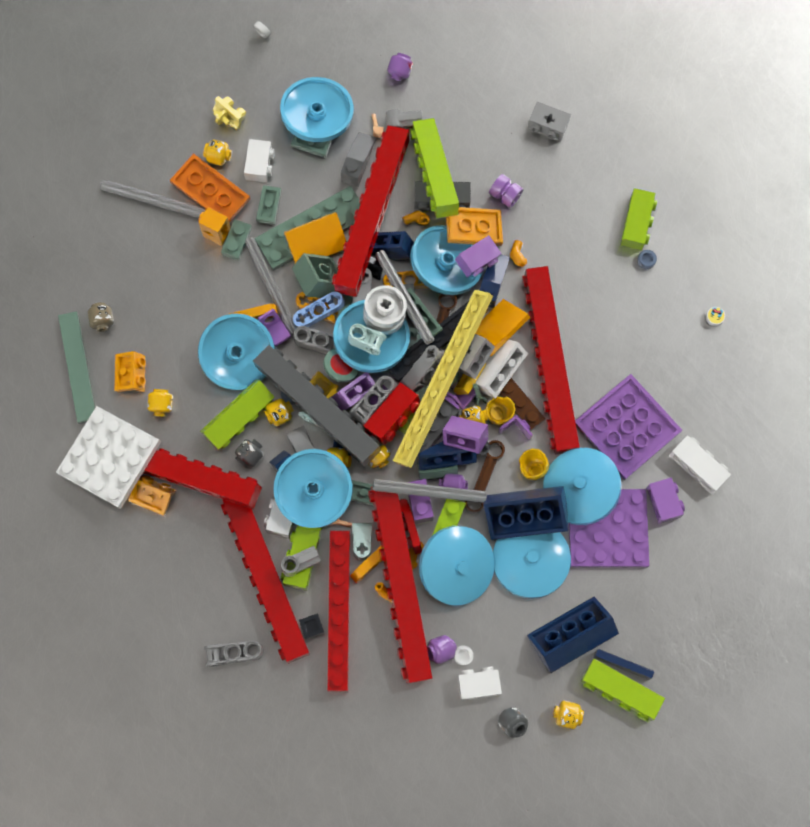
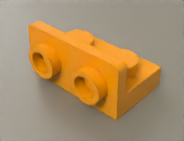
[114,351,146,393]
[128,475,176,516]

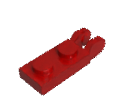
[399,498,422,554]

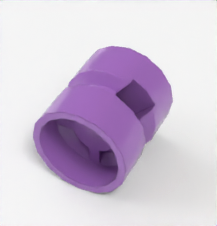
[489,174,524,208]

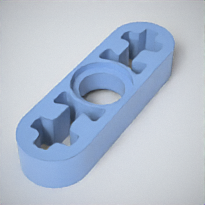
[293,292,345,327]

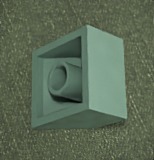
[292,253,338,298]

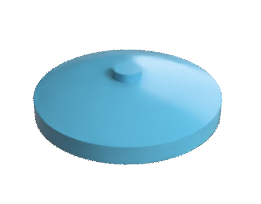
[280,77,354,142]
[410,225,484,295]
[333,300,410,373]
[198,313,274,390]
[543,448,622,525]
[274,449,353,528]
[419,526,495,605]
[493,532,571,599]

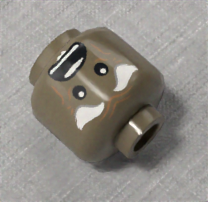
[88,302,114,332]

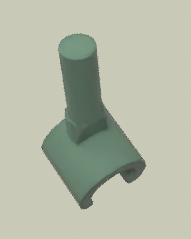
[473,383,488,407]

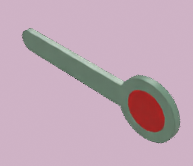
[323,294,359,382]

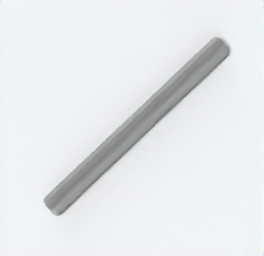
[100,179,206,218]
[245,237,297,337]
[375,250,434,345]
[373,479,487,503]

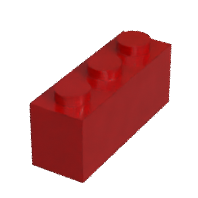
[364,382,421,446]

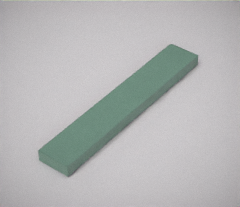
[58,311,95,424]

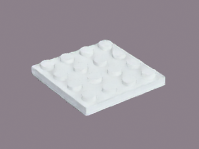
[56,406,161,509]

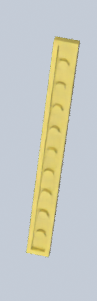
[393,290,493,468]

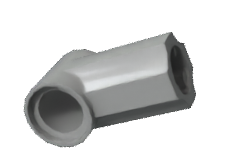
[386,109,422,129]
[281,546,321,577]

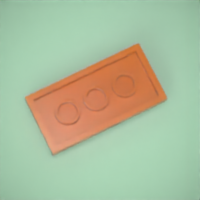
[170,153,251,223]

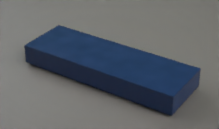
[593,649,654,680]

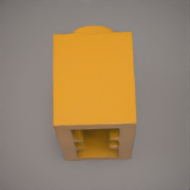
[198,207,231,246]

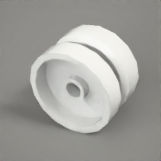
[363,285,407,335]

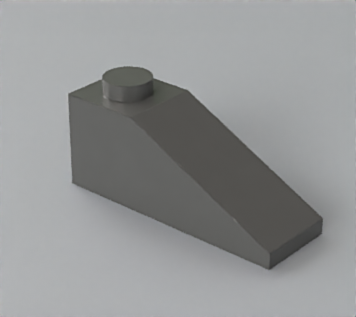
[341,132,376,187]

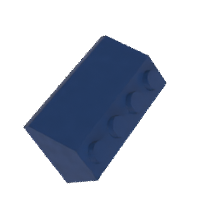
[484,486,568,540]
[527,596,619,673]

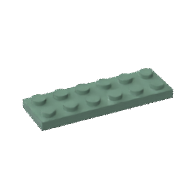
[254,186,361,271]

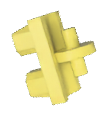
[212,96,246,131]

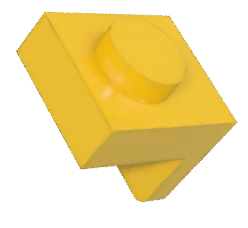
[309,371,339,398]

